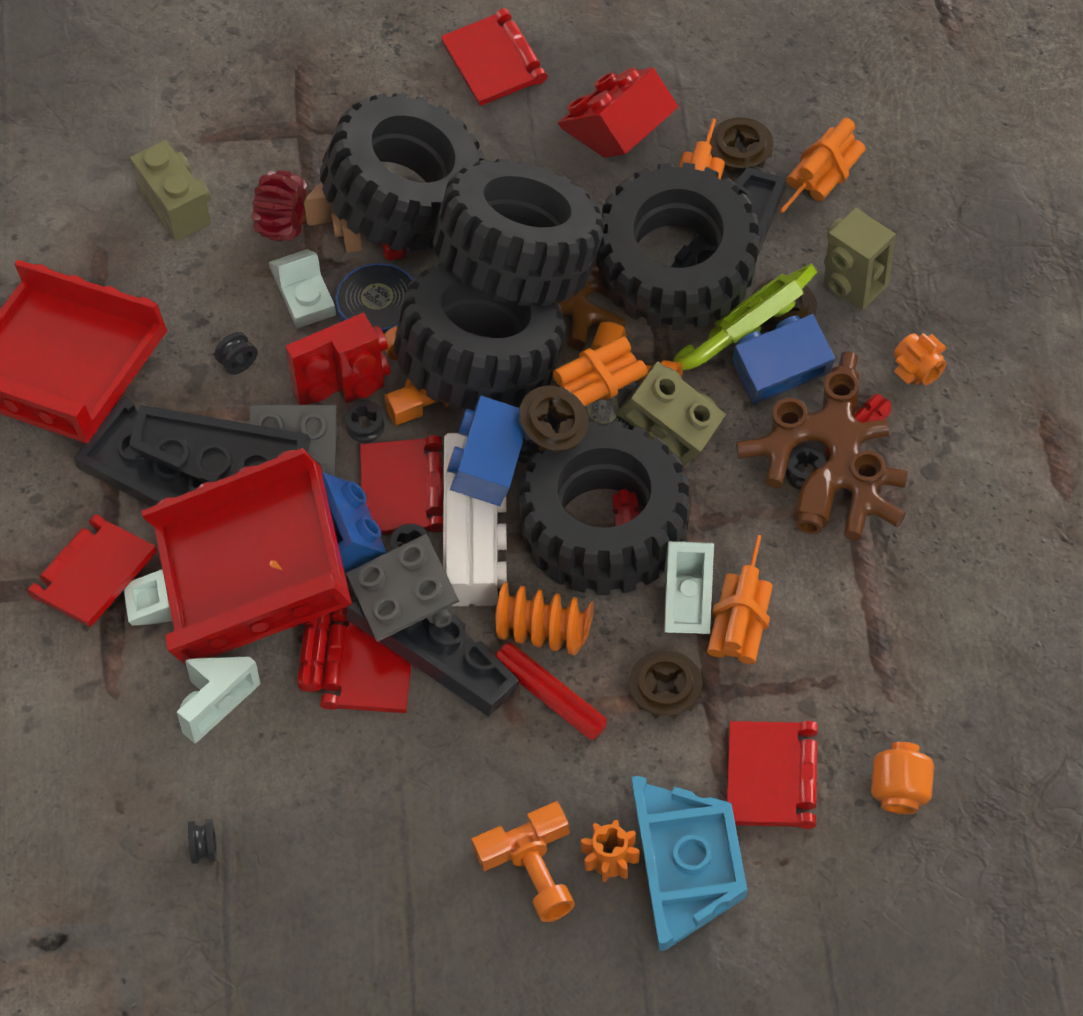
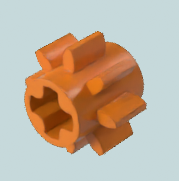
[894,333,947,386]
[581,820,640,882]

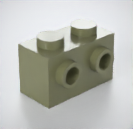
[130,140,211,242]
[824,208,896,310]
[616,361,726,466]

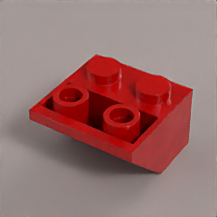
[558,67,679,158]

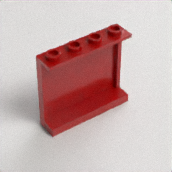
[0,260,167,444]
[141,448,352,666]

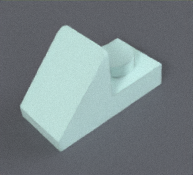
[269,249,336,329]
[663,541,714,634]
[177,657,261,744]

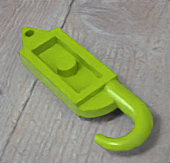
[673,263,817,370]

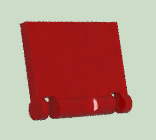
[441,8,548,106]
[360,435,444,535]
[26,514,158,628]
[320,607,412,713]
[727,721,818,829]

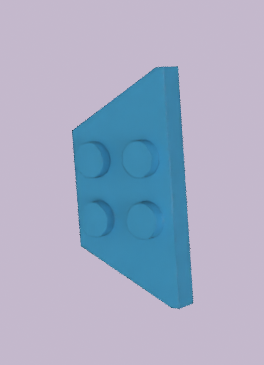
[631,776,747,951]

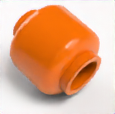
[871,742,935,814]

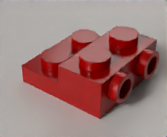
[285,312,391,405]

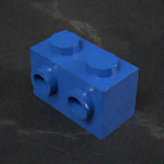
[731,314,835,405]
[447,396,525,506]
[322,472,387,576]

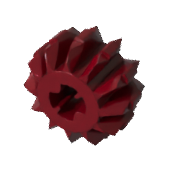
[251,170,309,242]

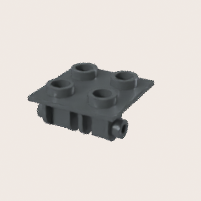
[249,405,339,477]
[346,534,460,642]

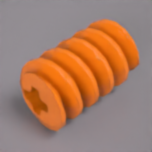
[495,582,594,656]

